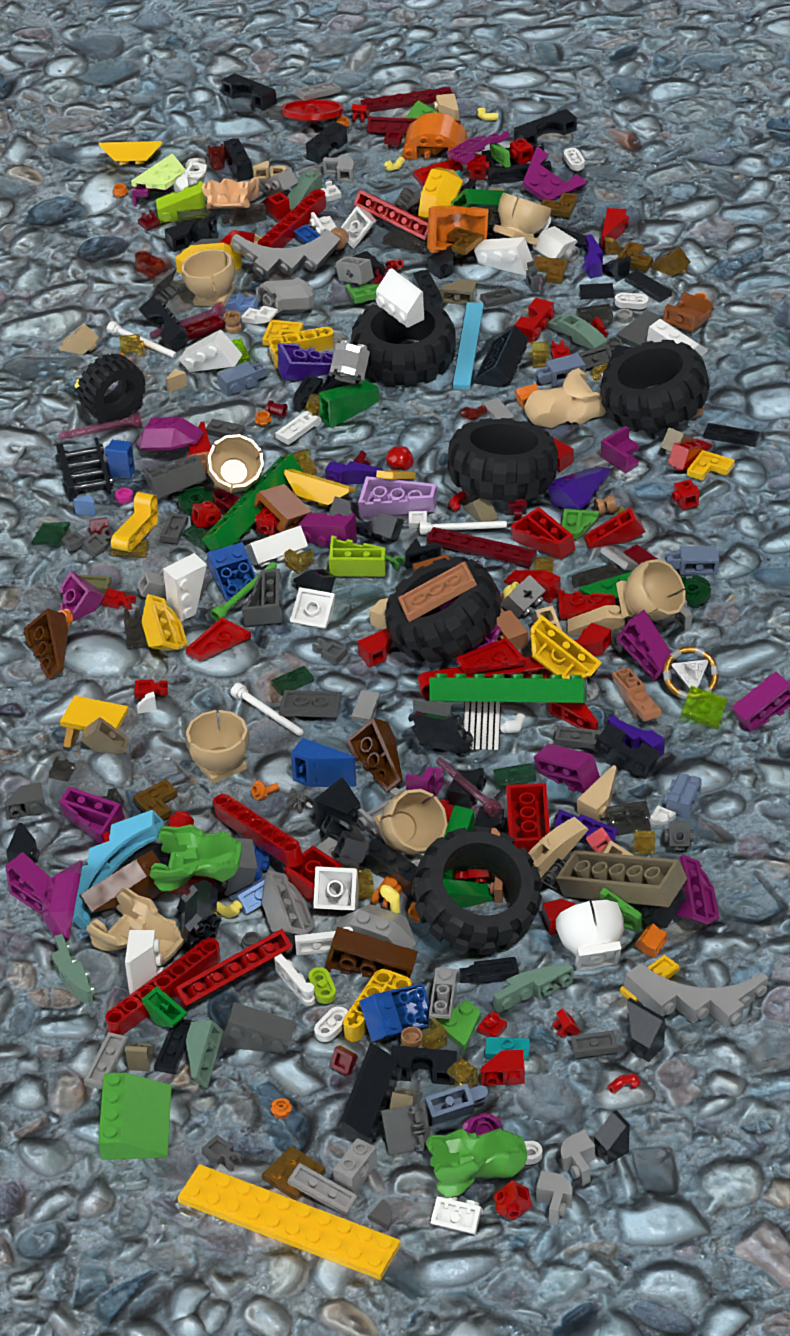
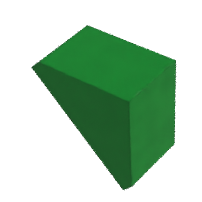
[142,986,188,1028]

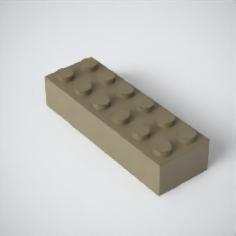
[556,850,687,907]

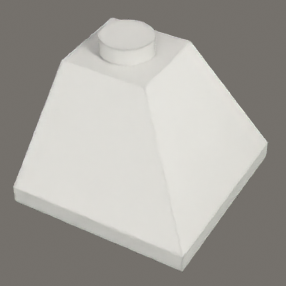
[340,206,377,249]
[314,867,359,910]

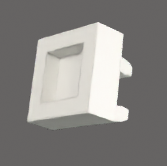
[321,181,342,202]

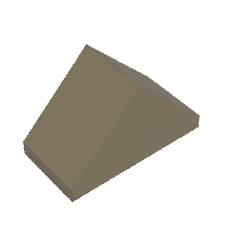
[463,498,499,522]
[125,1042,155,1072]

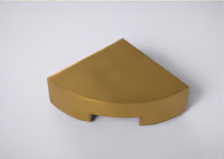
[605,237,622,254]
[63,728,80,748]

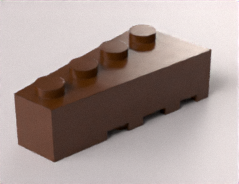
[325,926,418,979]

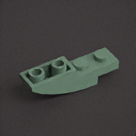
[548,313,608,349]
[51,934,96,1006]
[493,965,573,1014]

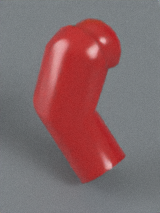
[607,1073,641,1094]

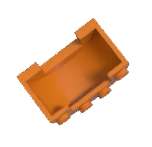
[402,113,468,160]
[427,206,489,253]

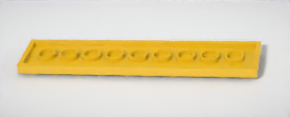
[178,1164,401,1280]

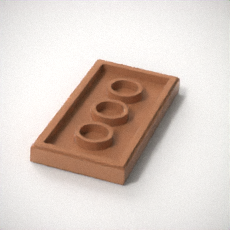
[398,562,477,622]

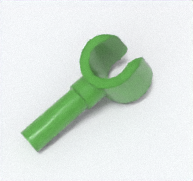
[386,554,405,570]

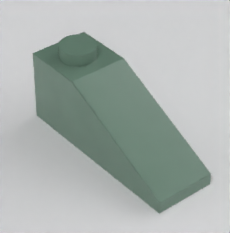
[287,169,322,211]
[186,1020,224,1088]

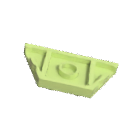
[131,154,186,190]

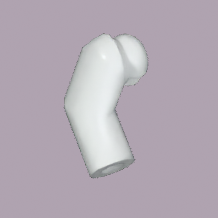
[500,713,525,733]

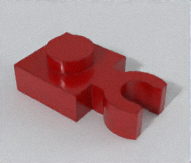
[551,339,571,359]
[101,588,136,610]
[135,679,168,699]
[455,869,492,883]

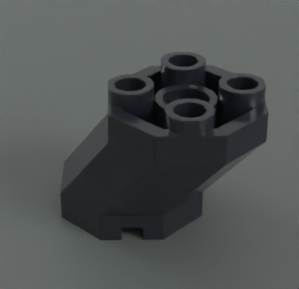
[408,711,474,753]
[177,879,222,948]

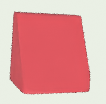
[586,828,612,852]

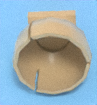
[493,192,551,245]
[182,249,235,307]
[206,434,264,493]
[616,559,686,621]
[185,710,250,784]
[373,789,448,855]

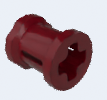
[265,400,288,419]

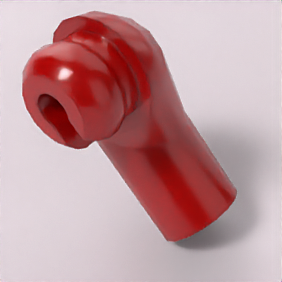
[385,259,404,272]
[448,491,467,511]

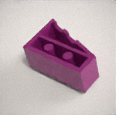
[298,513,357,549]
[616,610,677,681]
[731,672,790,731]
[534,744,600,793]
[59,786,125,844]
[5,852,51,915]

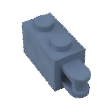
[535,353,586,386]
[217,361,268,397]
[664,546,719,575]
[425,1084,488,1126]

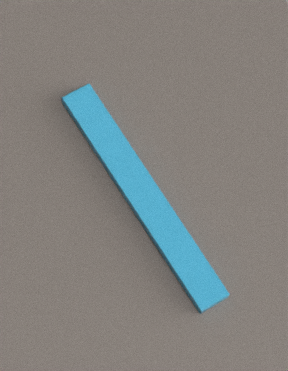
[453,302,484,390]

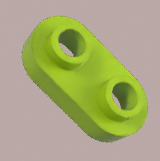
[308,967,336,1004]

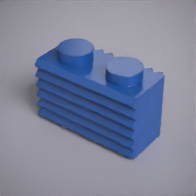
[105,439,135,479]

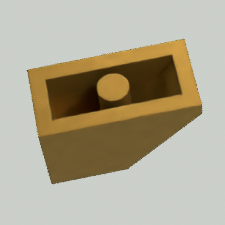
[650,246,691,276]

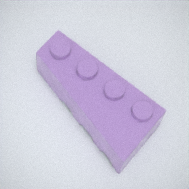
[358,476,438,517]

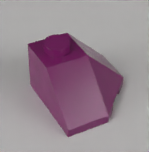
[60,571,104,622]

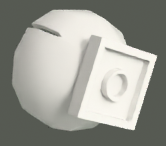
[556,900,624,971]

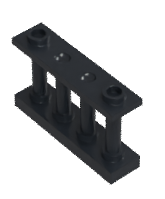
[481,143,551,185]
[56,437,114,502]

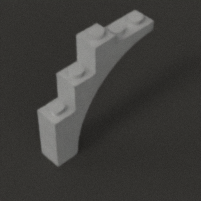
[230,229,340,279]
[624,963,769,1029]

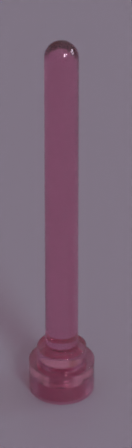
[150,302,226,338]
[59,413,142,439]
[436,757,502,817]

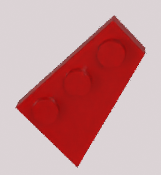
[413,159,463,186]
[558,590,616,619]
[185,618,251,662]
[456,637,526,674]

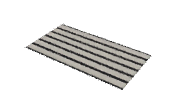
[463,701,501,750]

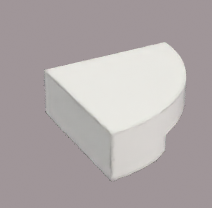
[137,692,157,714]
[649,806,676,825]

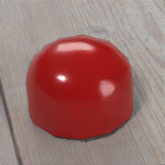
[385,446,414,470]

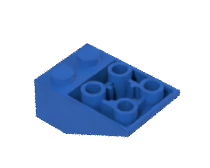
[206,542,256,602]
[291,738,357,787]
[359,983,435,1042]

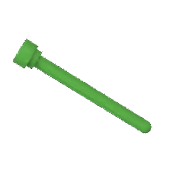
[210,562,277,622]

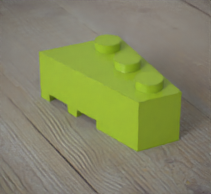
[156,181,206,223]
[329,535,386,577]

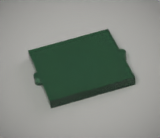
[31,522,71,545]

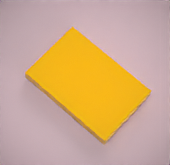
[60,696,129,731]

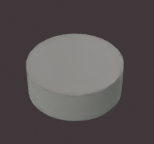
[564,245,580,262]
[616,308,633,324]

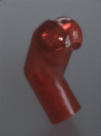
[460,405,487,420]

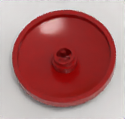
[282,99,343,123]

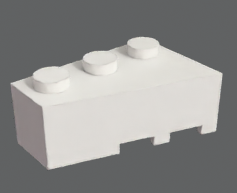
[474,237,533,276]
[179,329,243,372]
[163,553,207,622]

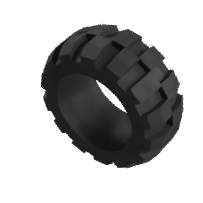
[351,299,456,387]
[600,339,710,433]
[447,418,558,502]
[385,556,501,663]
[412,826,542,954]

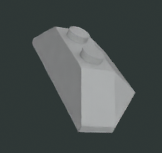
[262,870,315,935]
[332,904,416,950]

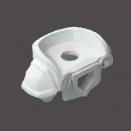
[174,158,217,201]

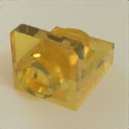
[119,334,145,357]
[305,394,320,416]
[293,449,317,475]
[535,557,554,573]
[634,831,655,854]
[358,869,375,899]
[447,1058,478,1089]

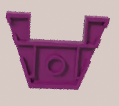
[446,131,510,164]
[522,147,587,201]

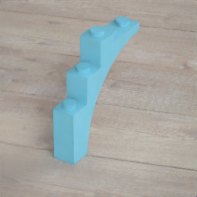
[72,810,163,929]

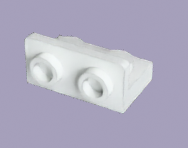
[309,212,336,235]
[430,1196,484,1235]

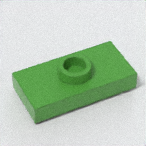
[490,143,510,168]

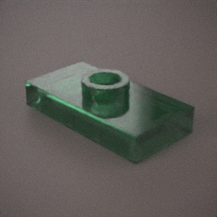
[182,524,210,553]
[271,666,314,696]
[493,763,536,788]

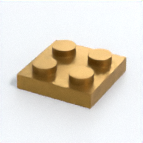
[262,1146,326,1201]

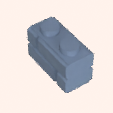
[664,773,702,819]

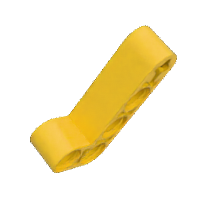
[269,327,334,368]
[111,492,158,552]
[343,969,412,1042]

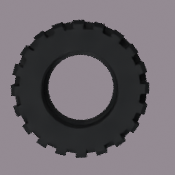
[77,354,146,423]

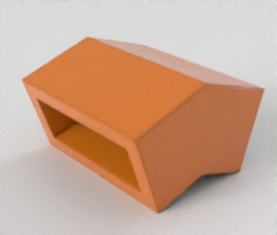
[514,383,539,408]
[634,923,667,958]

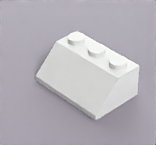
[376,269,424,327]
[647,319,708,356]
[244,525,308,567]
[125,930,164,995]

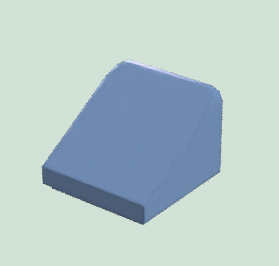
[73,495,96,516]

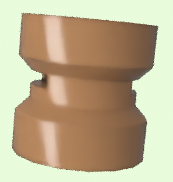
[224,310,242,334]
[594,495,617,516]
[401,1027,423,1048]

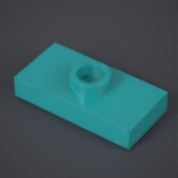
[485,1037,530,1060]

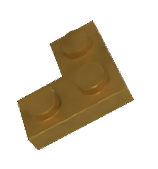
[541,192,578,218]
[447,227,484,255]
[616,241,653,272]
[534,256,568,284]
[133,779,178,820]

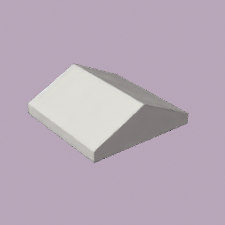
[532,226,577,258]
[290,587,335,629]

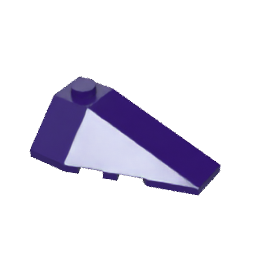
[278,343,333,381]
[547,466,611,510]

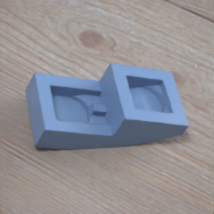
[222,293,259,311]

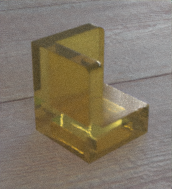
[531,341,550,368]
[284,549,314,574]
[422,1017,447,1049]

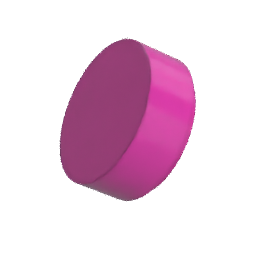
[115,488,134,504]

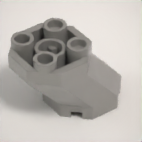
[256,277,315,315]
[329,340,370,384]

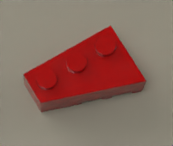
[510,507,576,560]

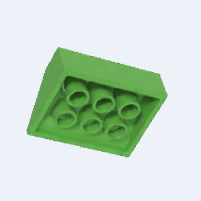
[99,1073,172,1160]

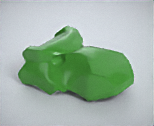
[150,825,242,891]
[426,1128,527,1198]

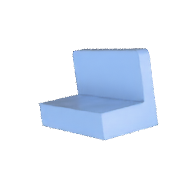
[229,877,266,914]

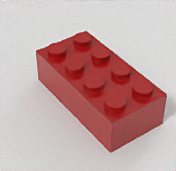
[506,783,550,852]

